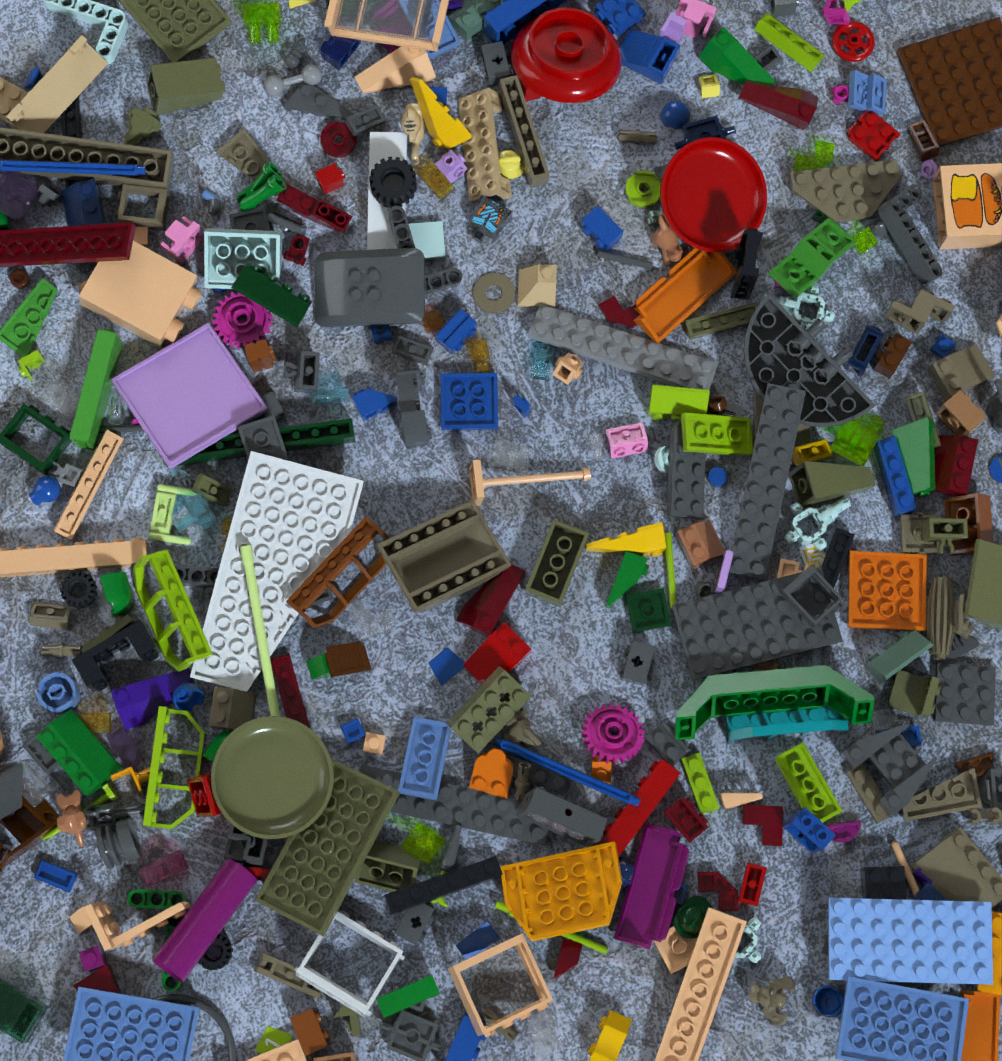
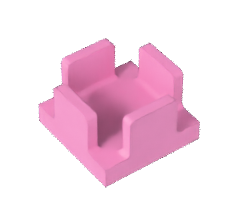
[675,0,717,39]
[160,216,204,266]

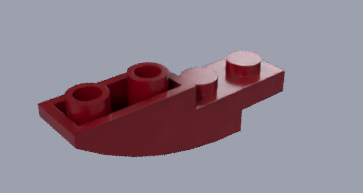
[276,183,353,233]

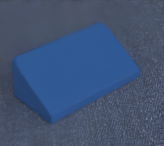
[456,921,499,960]

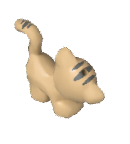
[400,103,426,166]

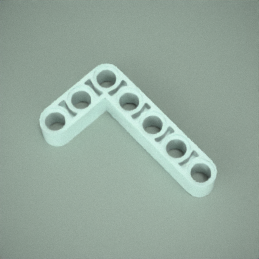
[43,0,129,65]

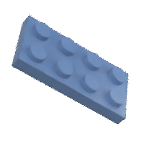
[398,717,451,801]

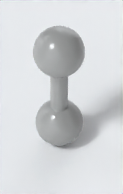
[264,64,322,96]

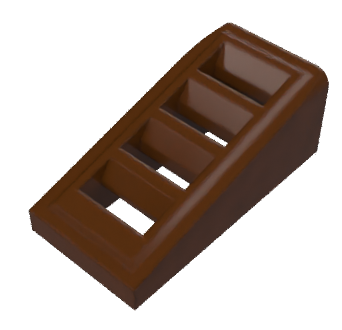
[907,119,940,161]

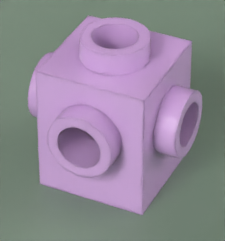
[435,150,467,183]

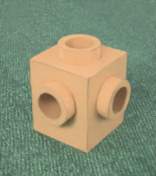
[552,352,584,385]

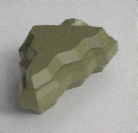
[124,107,163,146]

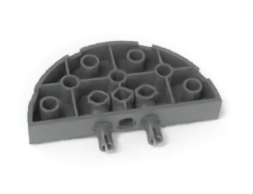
[744,293,876,427]

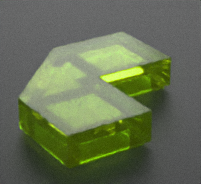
[792,140,835,172]

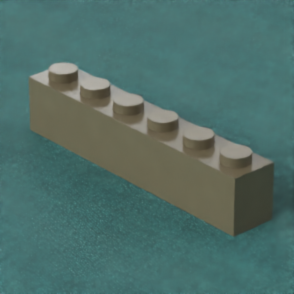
[498,75,550,188]

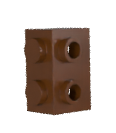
[874,333,912,379]

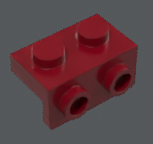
[664,797,709,843]

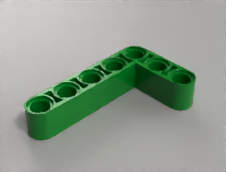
[127,889,188,991]

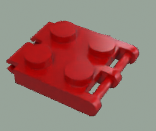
[846,110,900,162]

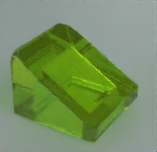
[852,227,878,255]

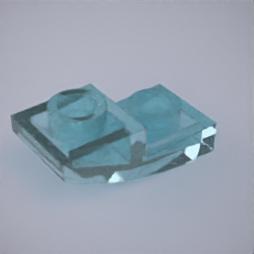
[530,341,554,381]

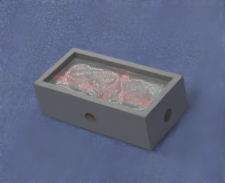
[517,787,608,847]

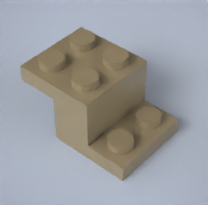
[884,289,955,335]

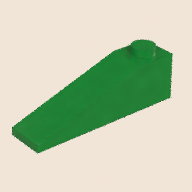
[698,27,776,86]

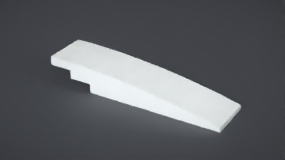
[367,132,407,250]

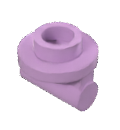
[921,159,939,179]

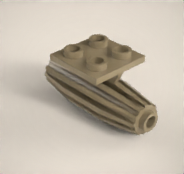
[926,577,972,660]

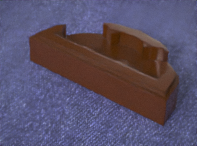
[954,752,993,777]

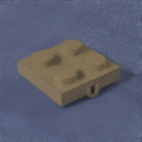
[900,512,939,555]

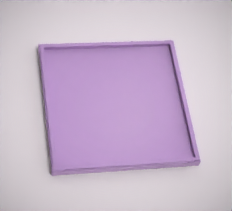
[110,322,269,469]

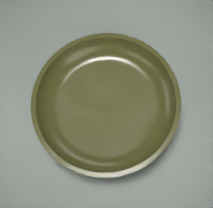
[211,716,334,839]

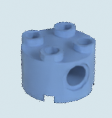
[37,672,81,714]

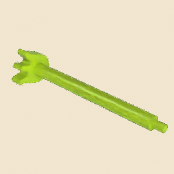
[42,782,118,841]

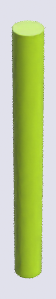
[664,533,677,609]

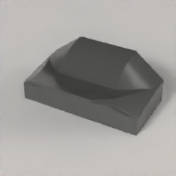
[978,768,1002,809]

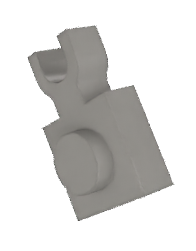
[48,462,84,489]

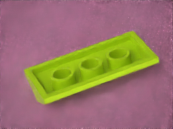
[774,742,843,823]

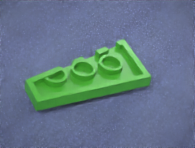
[0,278,58,357]

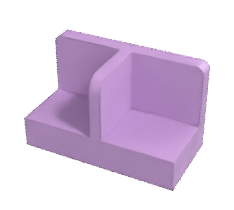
[660,12,687,43]

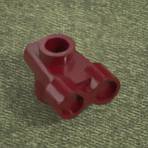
[283,234,310,266]

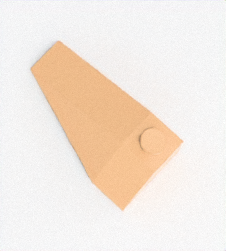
[354,46,436,93]

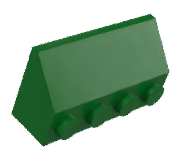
[36,709,122,796]

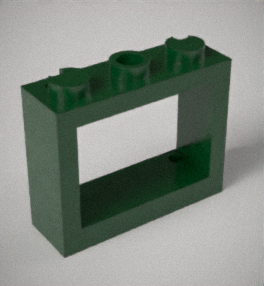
[0,403,72,476]

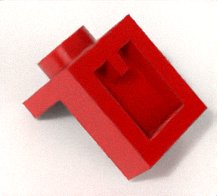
[246,866,271,882]

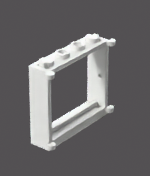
[294,910,405,1018]

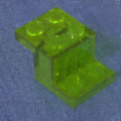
[830,412,885,467]

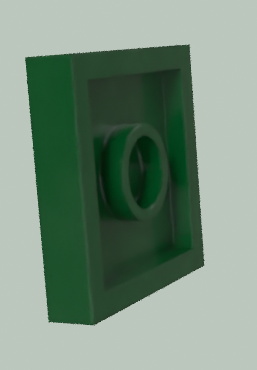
[625,588,671,633]

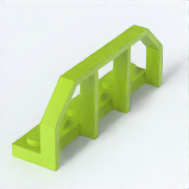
[133,549,213,672]
[143,706,205,829]

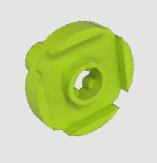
[625,170,661,208]

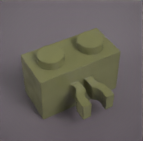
[922,518,968,554]

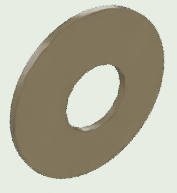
[473,273,515,313]

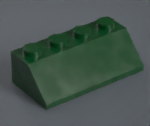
[231,262,312,327]

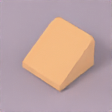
[69,906,92,934]

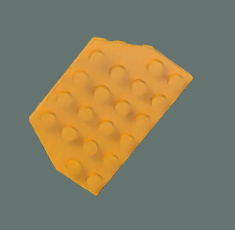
[500,841,622,942]

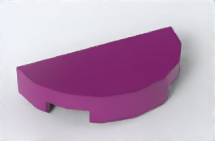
[825,820,861,843]

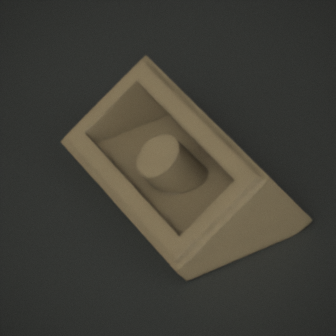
[29,602,72,630]

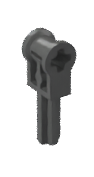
[84,803,144,831]

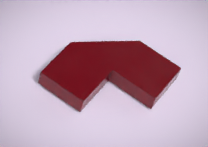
[598,296,640,328]
[697,871,739,912]

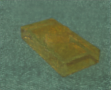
[417,161,455,201]
[77,712,112,733]

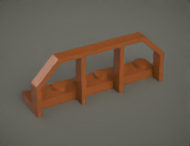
[286,516,390,628]

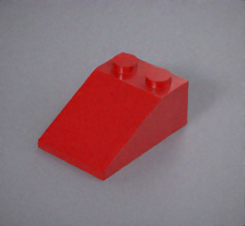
[463,622,531,685]
[187,772,221,817]

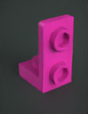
[823,0,850,25]

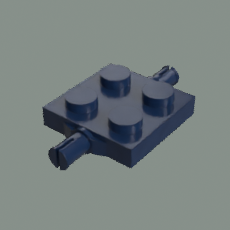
[674,115,736,150]

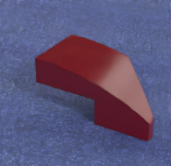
[553,939,583,979]

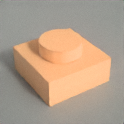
[363,732,386,756]

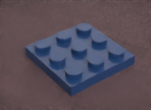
[441,373,498,430]

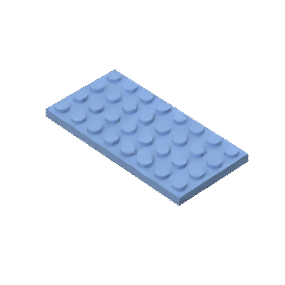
[828,898,993,985]

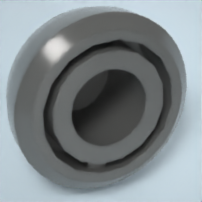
[868,215,891,238]

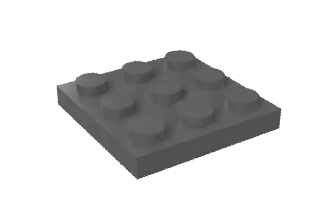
[934,663,996,726]

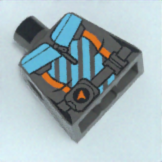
[471,195,512,243]

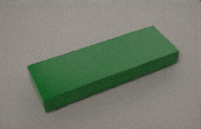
[376,975,440,1018]

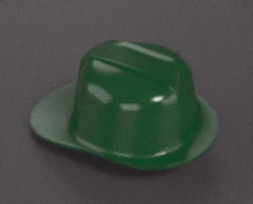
[674,895,712,939]

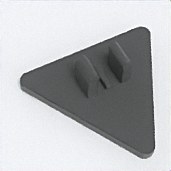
[942,633,980,663]

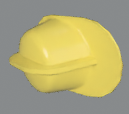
[498,150,524,179]

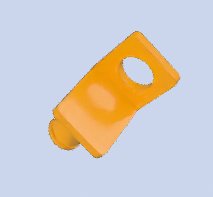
[110,767,151,794]

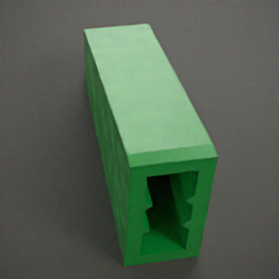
[892,417,935,498]

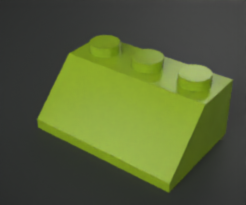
[648,385,710,422]

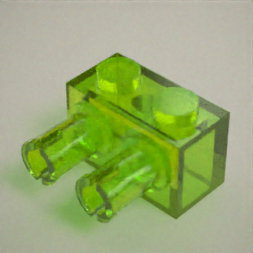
[242,2,283,44]

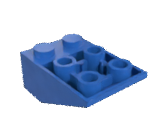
[620,29,680,85]

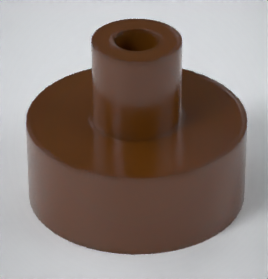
[708,396,727,415]

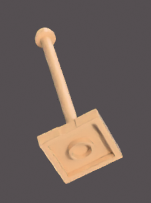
[469,460,591,506]

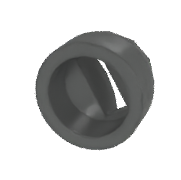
[694,581,711,598]

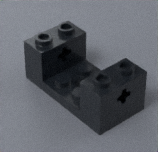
[72,620,161,692]

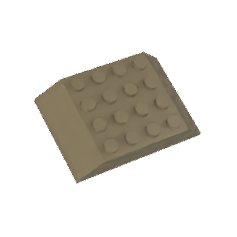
[376,500,511,613]

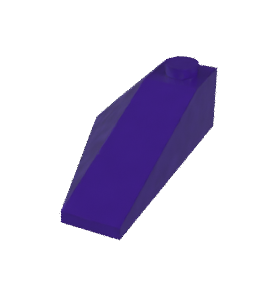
[111,668,194,730]

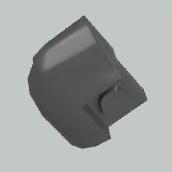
[224,824,267,867]

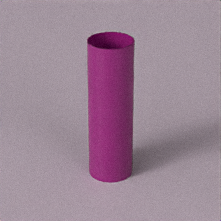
[152,858,257,983]

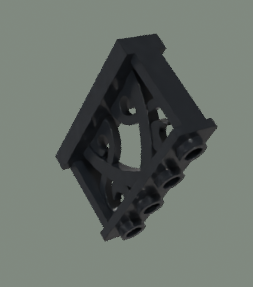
[730,229,763,300]

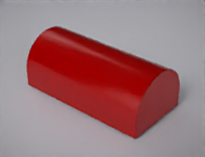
[738,862,767,907]

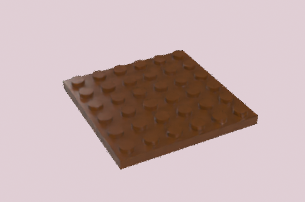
[896,17,1002,147]

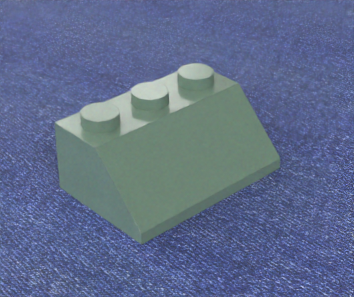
[446,0,503,42]
[865,630,933,684]

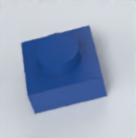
[929,334,956,358]
[512,395,531,418]

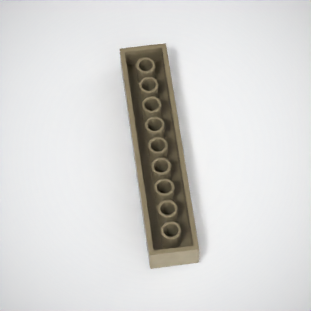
[0,127,174,192]

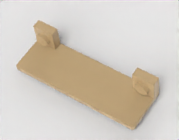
[6,35,108,133]
[458,88,512,203]

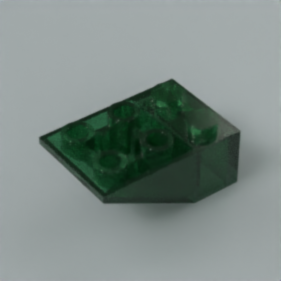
[0,977,50,1044]

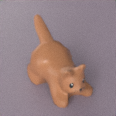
[651,214,686,267]
[56,790,87,847]

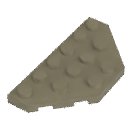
[788,159,900,223]

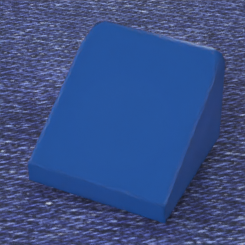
[24,67,43,90]

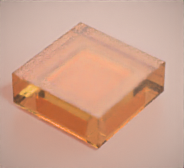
[423,309,444,333]

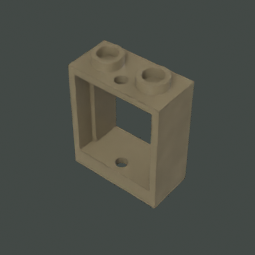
[115,184,170,231]

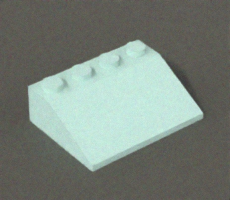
[204,228,282,289]

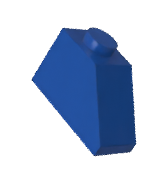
[352,389,397,421]

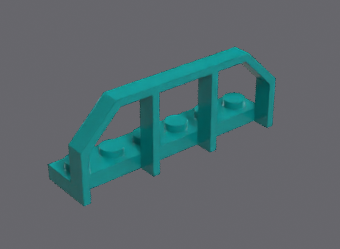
[725,707,849,743]

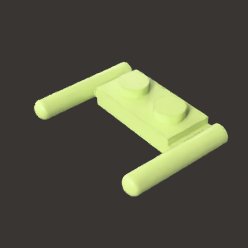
[149,484,199,545]

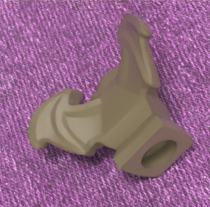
[502,710,542,757]
[748,975,796,1026]

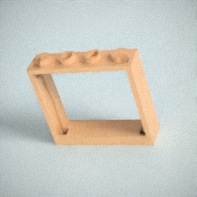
[448,933,553,1038]

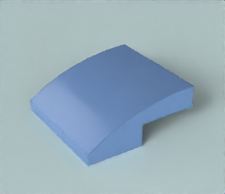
[848,70,887,114]

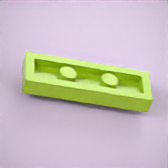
[681,752,719,814]

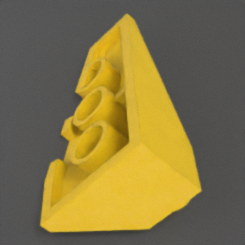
[410,77,472,149]
[585,522,666,557]

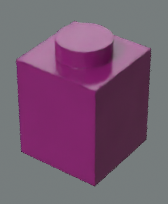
[79,945,108,972]

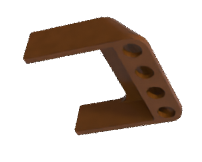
[0,779,59,870]

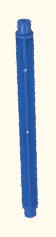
[0,160,146,176]
[493,736,641,807]

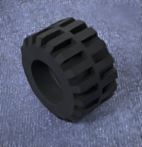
[369,156,417,207]

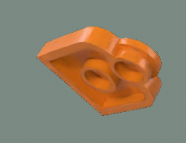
[469,748,514,799]

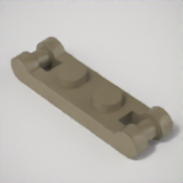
[253,952,322,999]

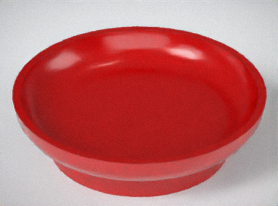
[511,7,621,103]
[660,137,767,252]

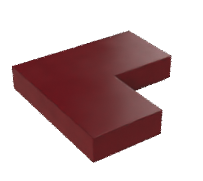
[742,804,783,846]

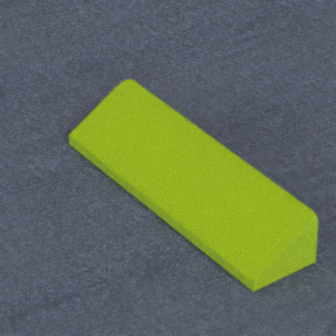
[754,13,825,72]

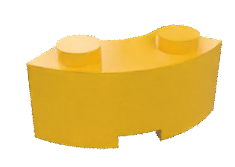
[587,1010,632,1061]

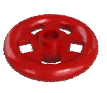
[831,21,875,62]

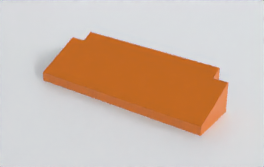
[633,248,737,343]
[961,990,1000,1061]

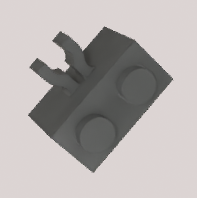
[283,350,320,394]

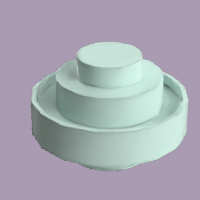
[654,445,670,474]

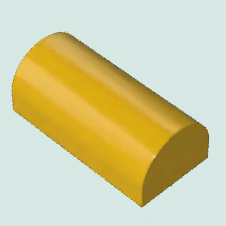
[792,438,833,466]

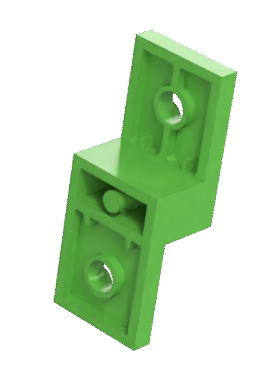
[768,218,857,299]

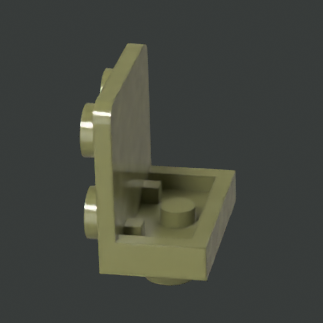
[888,670,941,718]

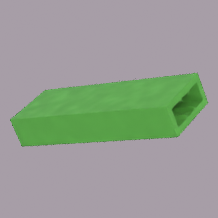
[69,328,123,451]

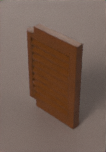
[324,641,371,678]

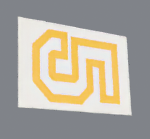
[799,543,825,568]

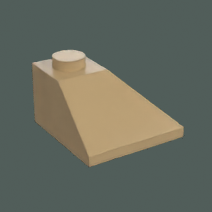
[518,264,557,308]

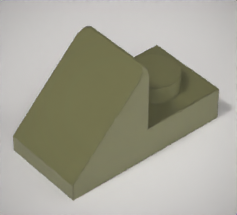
[192,474,231,506]
[334,993,361,1036]

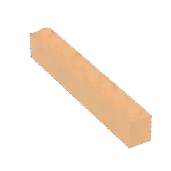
[0,537,150,578]

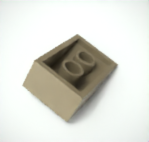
[928,344,996,402]

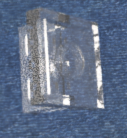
[19,759,61,807]

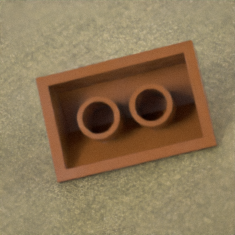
[945,493,993,556]

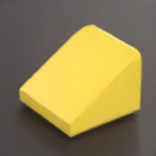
[698,74,720,98]

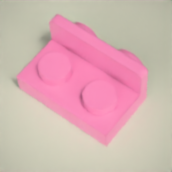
[606,422,648,458]

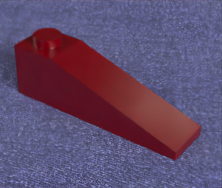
[456,564,526,638]

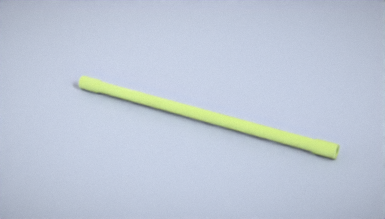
[240,545,280,717]

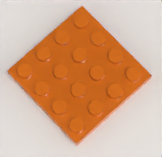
[847,551,927,632]

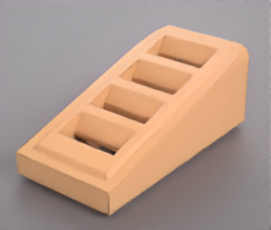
[719,793,763,810]

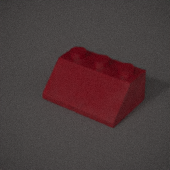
[932,435,978,497]

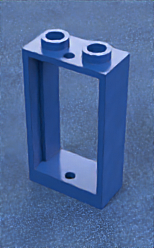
[783,807,836,853]

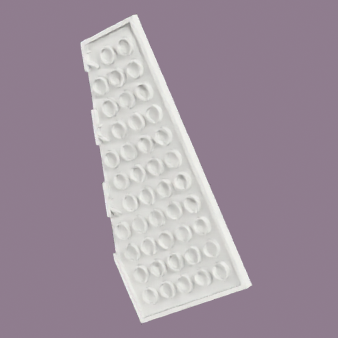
[190,451,364,692]

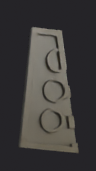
[216,128,290,196]
[901,768,982,821]

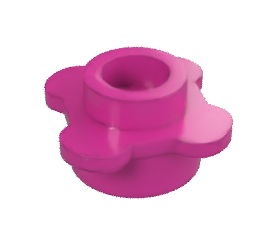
[831,85,849,104]

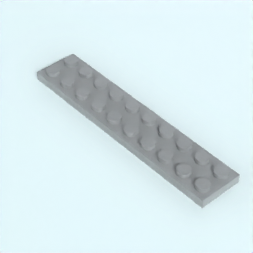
[528,304,718,390]

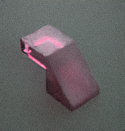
[138,849,189,888]

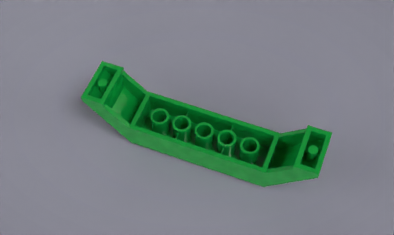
[675,665,875,740]

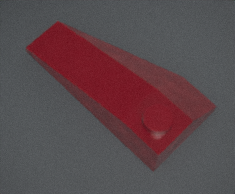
[738,81,818,130]

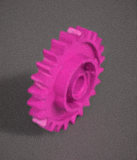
[212,292,273,350]
[581,703,645,765]

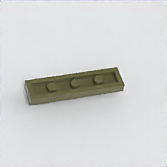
[684,302,758,340]

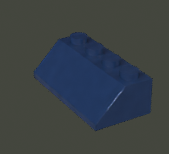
[61,179,106,264]

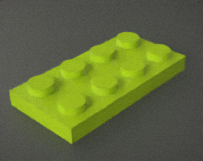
[681,412,753,457]

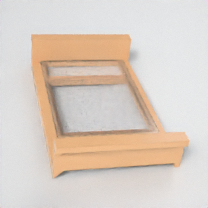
[324,0,449,52]

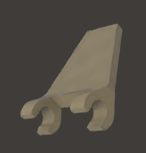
[966,807,1002,824]

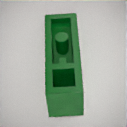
[605,551,649,609]

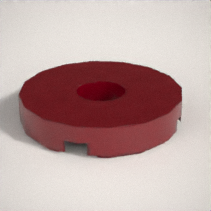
[320,121,357,158]

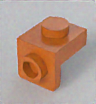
[591,753,612,783]

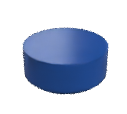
[707,467,727,487]

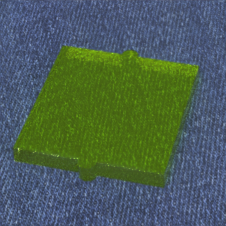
[401,822,446,864]

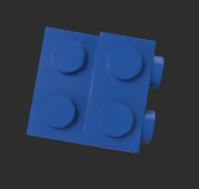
[595,0,646,38]

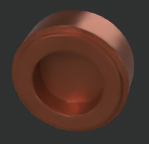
[10,269,30,289]

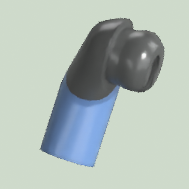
[202,189,221,216]

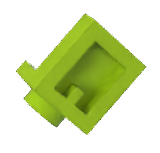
[18,350,45,381]

